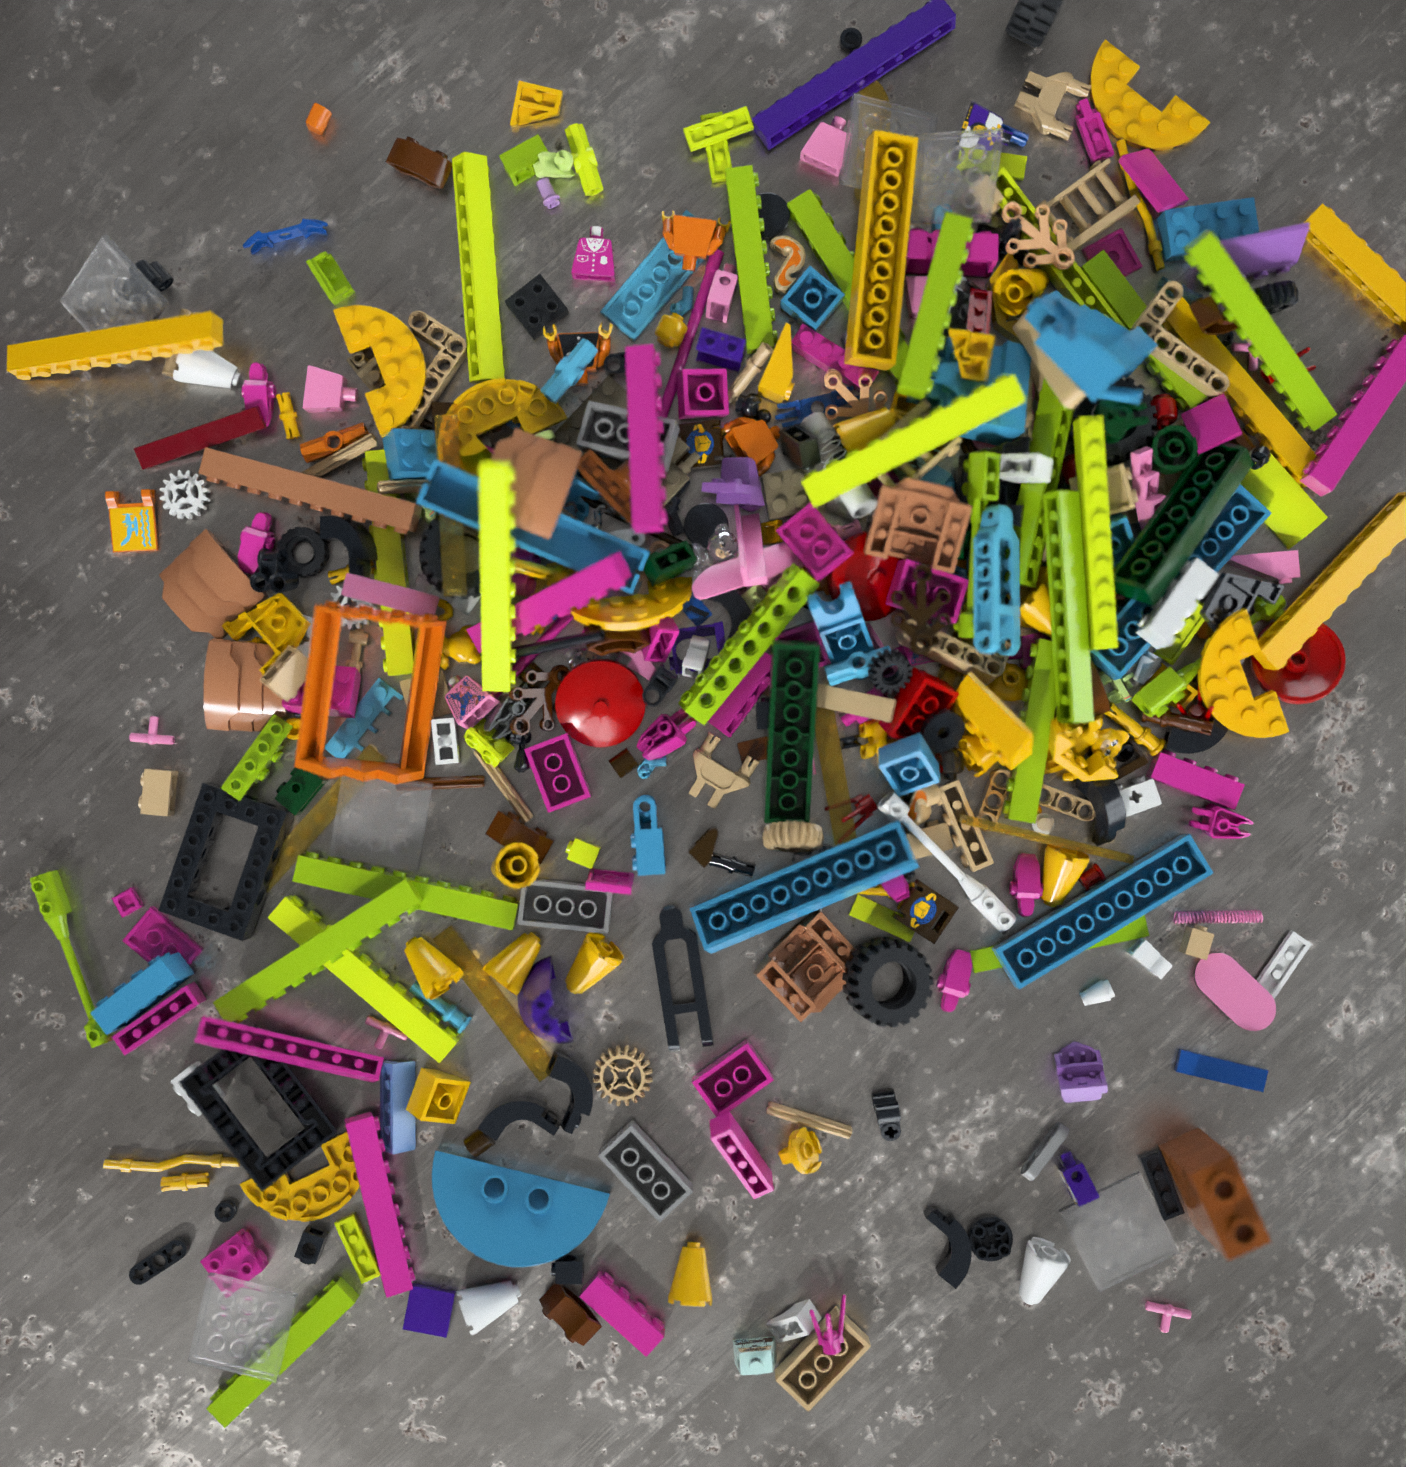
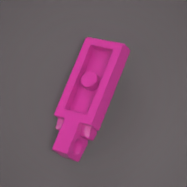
[1076,98,1114,164]

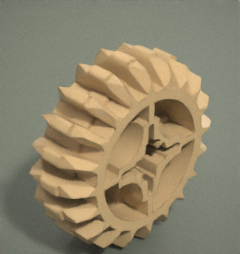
[763,821,824,853]
[593,1045,653,1106]

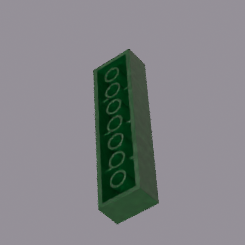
[1113,442,1254,606]
[763,640,820,824]

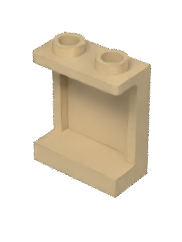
[1069,463,1139,516]

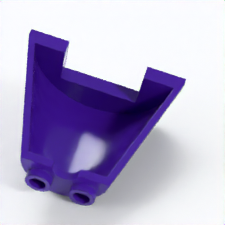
[518,956,574,1044]

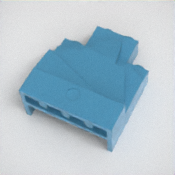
[1024,290,1158,402]
[906,337,1031,446]

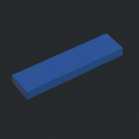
[1174,1049,1268,1092]

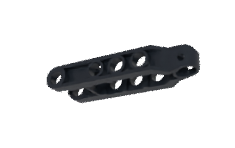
[652,904,714,1052]

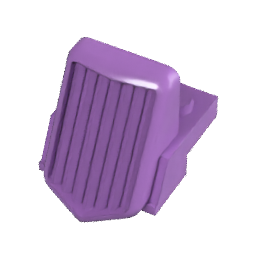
[702,457,765,512]
[1054,1042,1108,1103]

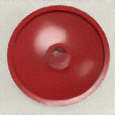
[828,531,904,621]
[1250,621,1346,704]
[555,658,646,747]

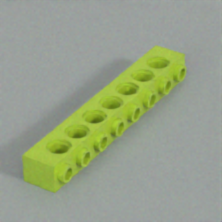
[678,563,820,725]

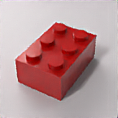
[878,667,959,740]

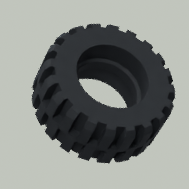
[1005,0,1064,47]
[1068,377,1157,466]
[419,514,481,599]
[842,937,933,1028]

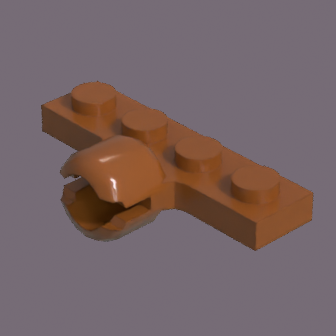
[576,449,634,530]

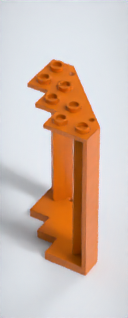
[294,601,447,784]

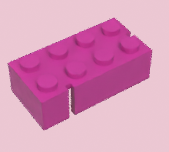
[905,228,999,278]

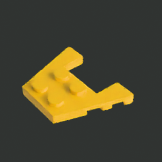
[222,593,311,675]

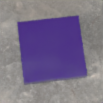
[403,1283,456,1338]

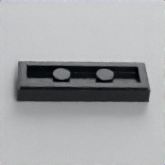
[1138,1149,1185,1221]

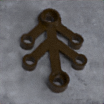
[890,564,951,655]

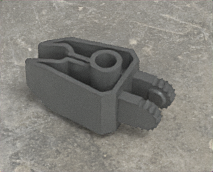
[484,682,536,739]

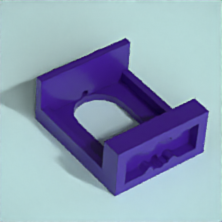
[696,327,746,374]
[669,622,726,674]

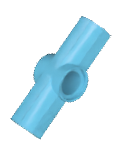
[540,338,598,404]
[824,645,894,686]

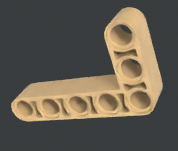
[1130,281,1229,397]
[1013,309,1086,409]
[399,311,467,429]
[895,619,1011,684]
[974,769,1096,832]

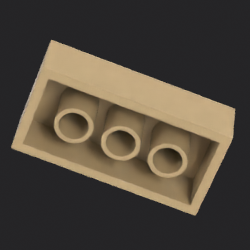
[774,1306,871,1412]

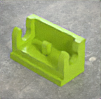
[499,134,548,186]
[306,251,355,305]

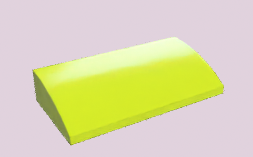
[1240,453,1328,549]

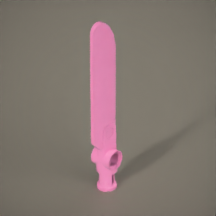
[692,519,862,600]

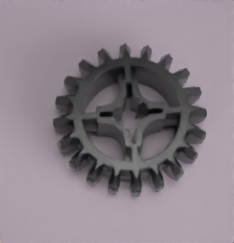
[1252,280,1299,315]

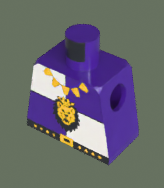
[956,101,1013,152]
[1058,1150,1100,1207]

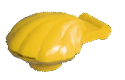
[986,662,1028,701]

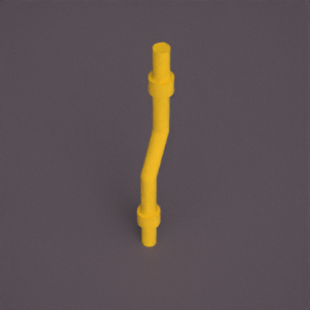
[1116,139,1165,271]
[103,1154,240,1172]

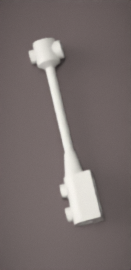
[877,791,1017,932]

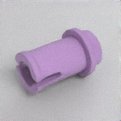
[536,177,560,209]

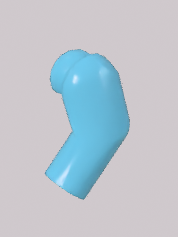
[670,286,694,316]

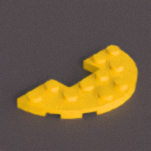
[1089,39,1211,151]
[333,305,426,438]
[438,378,568,469]
[570,577,692,631]
[1198,608,1290,738]
[240,1131,360,1222]

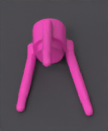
[809,1294,846,1355]

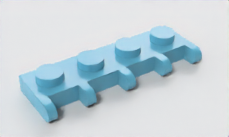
[324,678,404,759]

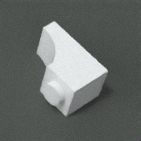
[766,1299,822,1343]

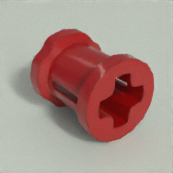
[1078,863,1106,891]

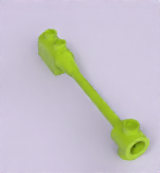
[953,452,1001,638]
[1131,594,1287,718]
[29,870,113,1048]

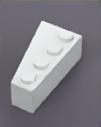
[1135,558,1219,649]

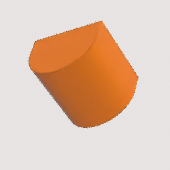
[305,102,332,135]

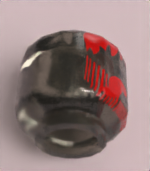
[934,747,964,780]

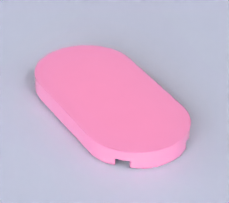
[1195,953,1276,1031]

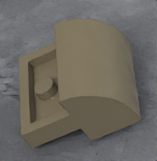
[346,347,386,391]

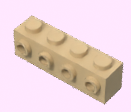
[937,779,994,872]

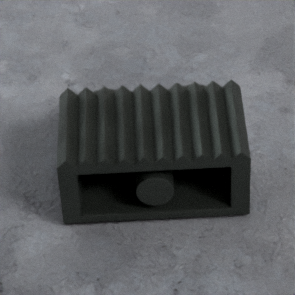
[779,424,822,470]

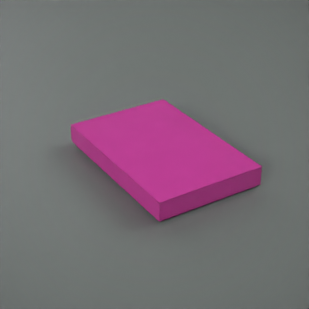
[1118,148,1189,212]
[776,502,854,582]
[122,906,204,966]

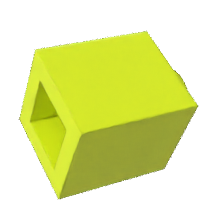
[565,837,601,869]

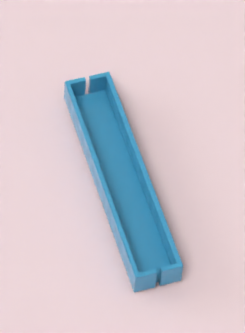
[416,459,650,594]

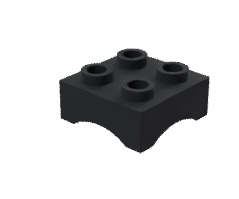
[505,273,569,340]

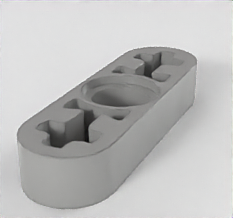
[1021,1122,1069,1181]

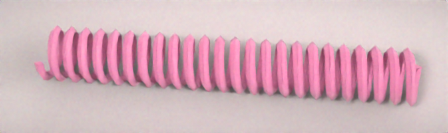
[1174,910,1263,924]

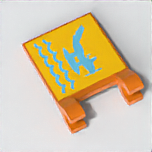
[105,489,159,552]

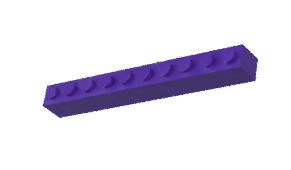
[752,0,956,150]

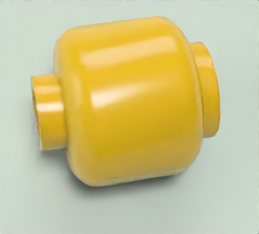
[655,312,688,348]

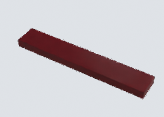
[134,406,267,470]

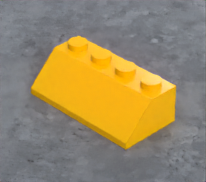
[950,672,1033,770]

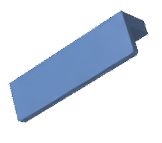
[380,1060,416,1154]

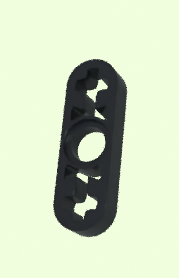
[129,1237,190,1285]

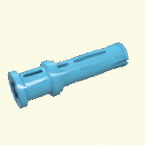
[409,980,472,1034]

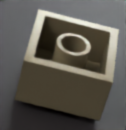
[761,468,811,521]

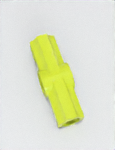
[564,123,604,196]

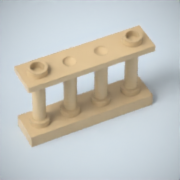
[1035,158,1140,253]
[877,399,962,487]

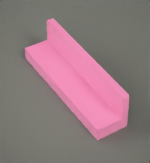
[734,504,767,587]

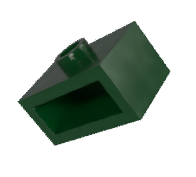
[274,767,328,816]

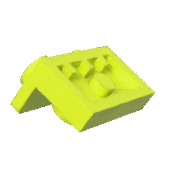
[463,718,515,768]

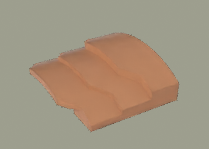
[491,428,582,540]
[863,477,972,574]
[159,529,269,639]
[204,638,287,732]
[753,910,855,1022]

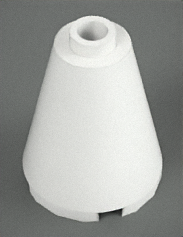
[173,350,241,389]
[1018,1237,1071,1305]
[456,1280,521,1335]

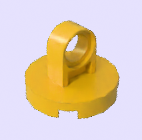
[778,1127,822,1174]

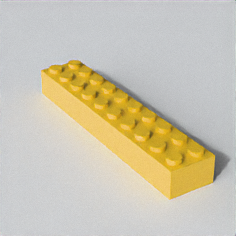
[844,130,918,371]

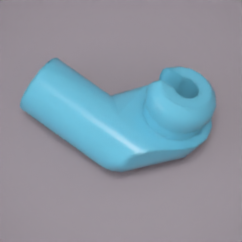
[637,756,667,779]

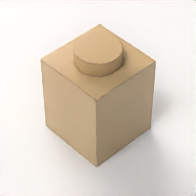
[1179,924,1214,960]

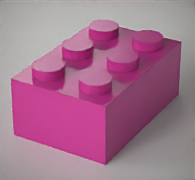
[885,559,968,624]
[281,666,361,718]
[524,733,592,813]
[692,1038,773,1117]

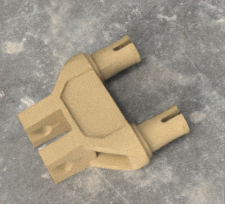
[1014,71,1091,141]
[689,732,760,809]

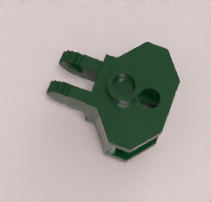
[1093,399,1149,444]

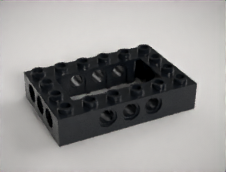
[158,782,293,941]
[179,1024,338,1192]

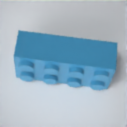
[1157,197,1259,262]
[91,952,195,1035]

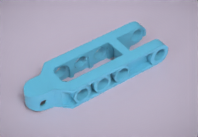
[973,505,1020,656]

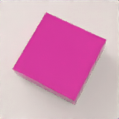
[112,887,144,918]

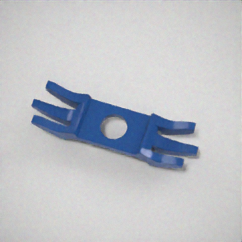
[243,219,328,255]
[775,385,860,428]

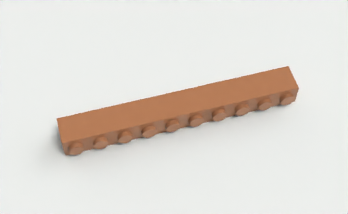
[198,447,423,535]

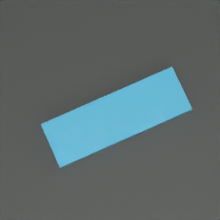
[600,210,704,342]

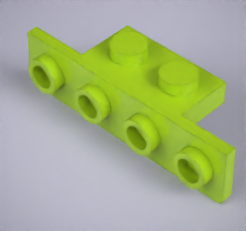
[221,714,293,801]

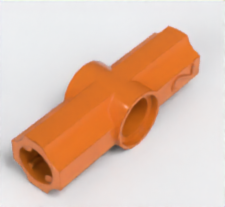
[299,422,369,464]

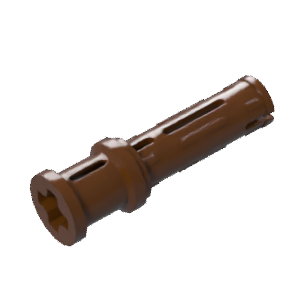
[1141,710,1214,736]

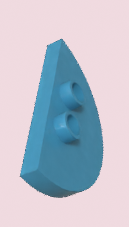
[432,1150,610,1267]

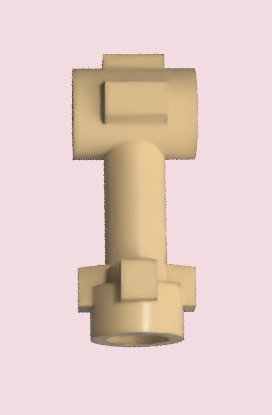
[345,629,369,672]

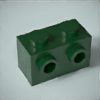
[643,540,697,587]

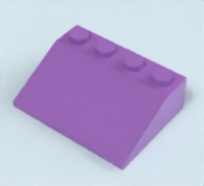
[1202,222,1310,288]

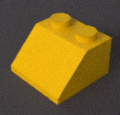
[406,1067,471,1124]

